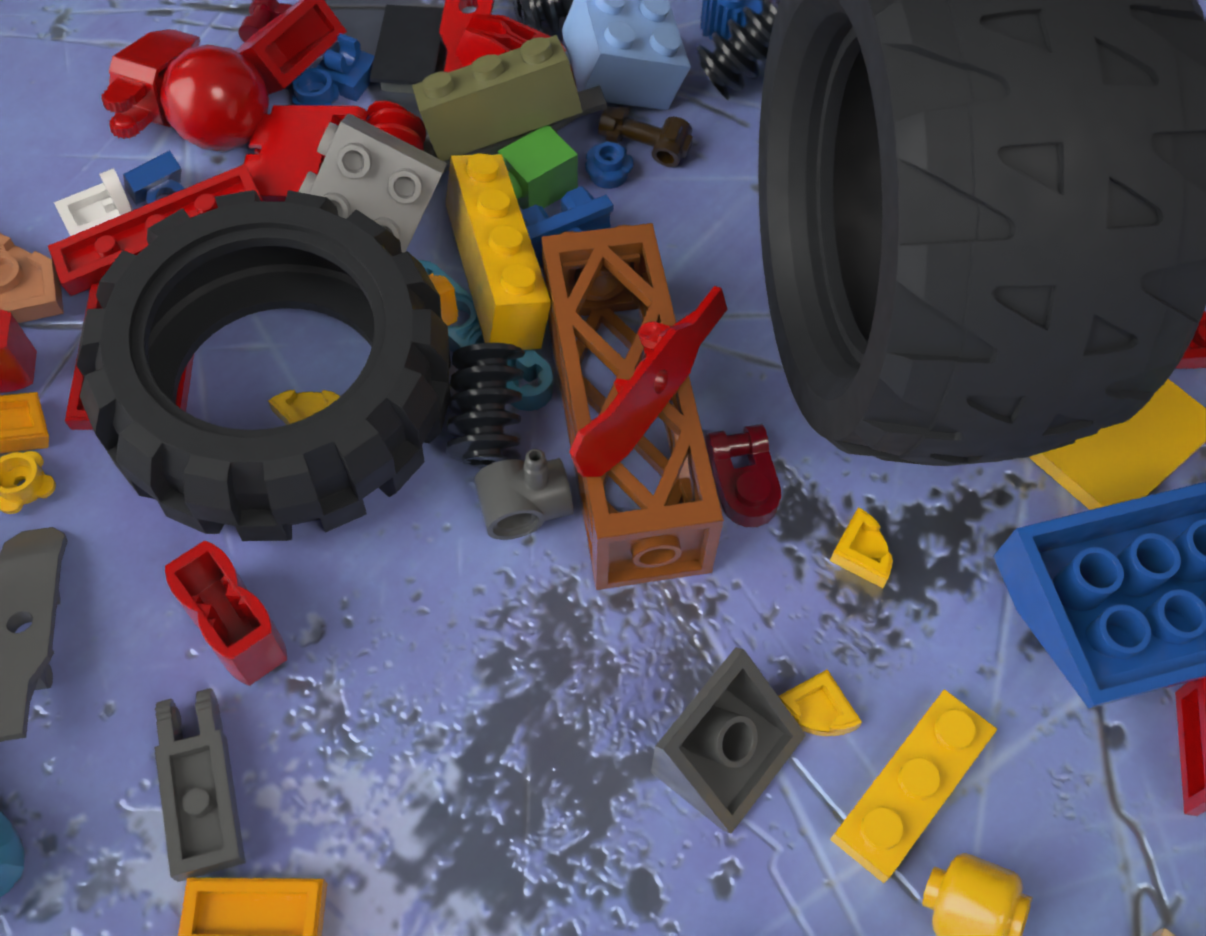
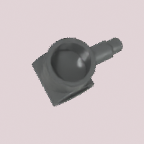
[474,449,573,540]

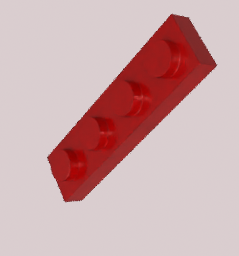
[48,164,263,296]

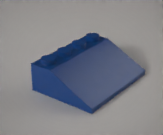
[993,482,1206,709]

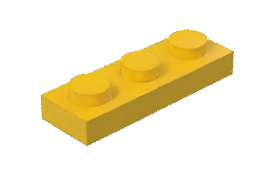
[830,689,997,884]

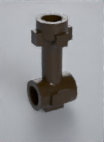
[598,106,693,167]

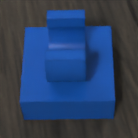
[316,33,375,102]
[123,150,185,205]

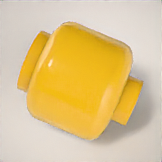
[922,853,1033,936]

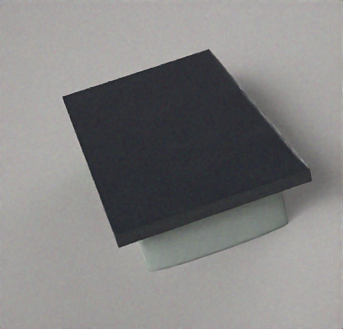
[370,4,444,93]

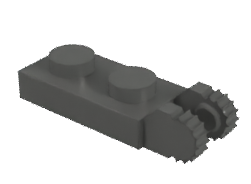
[154,688,246,882]

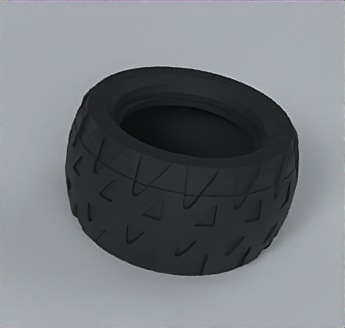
[758,0,1206,466]

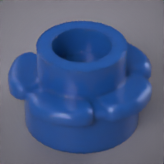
[292,68,340,106]
[585,142,634,189]

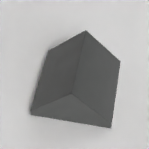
[650,647,806,834]

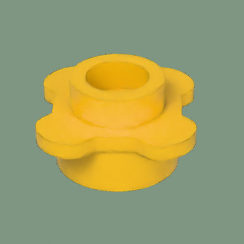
[0,451,56,514]

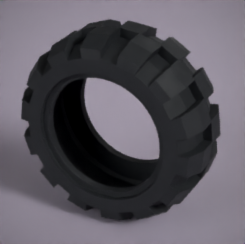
[76,190,451,541]

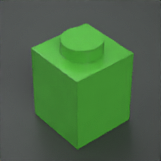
[498,125,578,210]

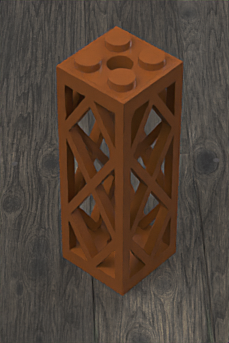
[542,223,724,590]

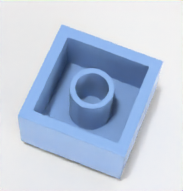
[561,0,691,110]

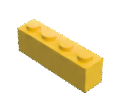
[445,153,551,350]

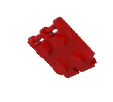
[244,105,368,202]

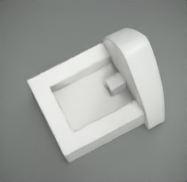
[54,168,133,236]

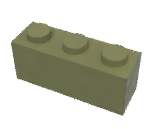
[412,35,583,161]

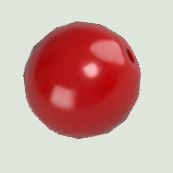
[160,44,269,152]

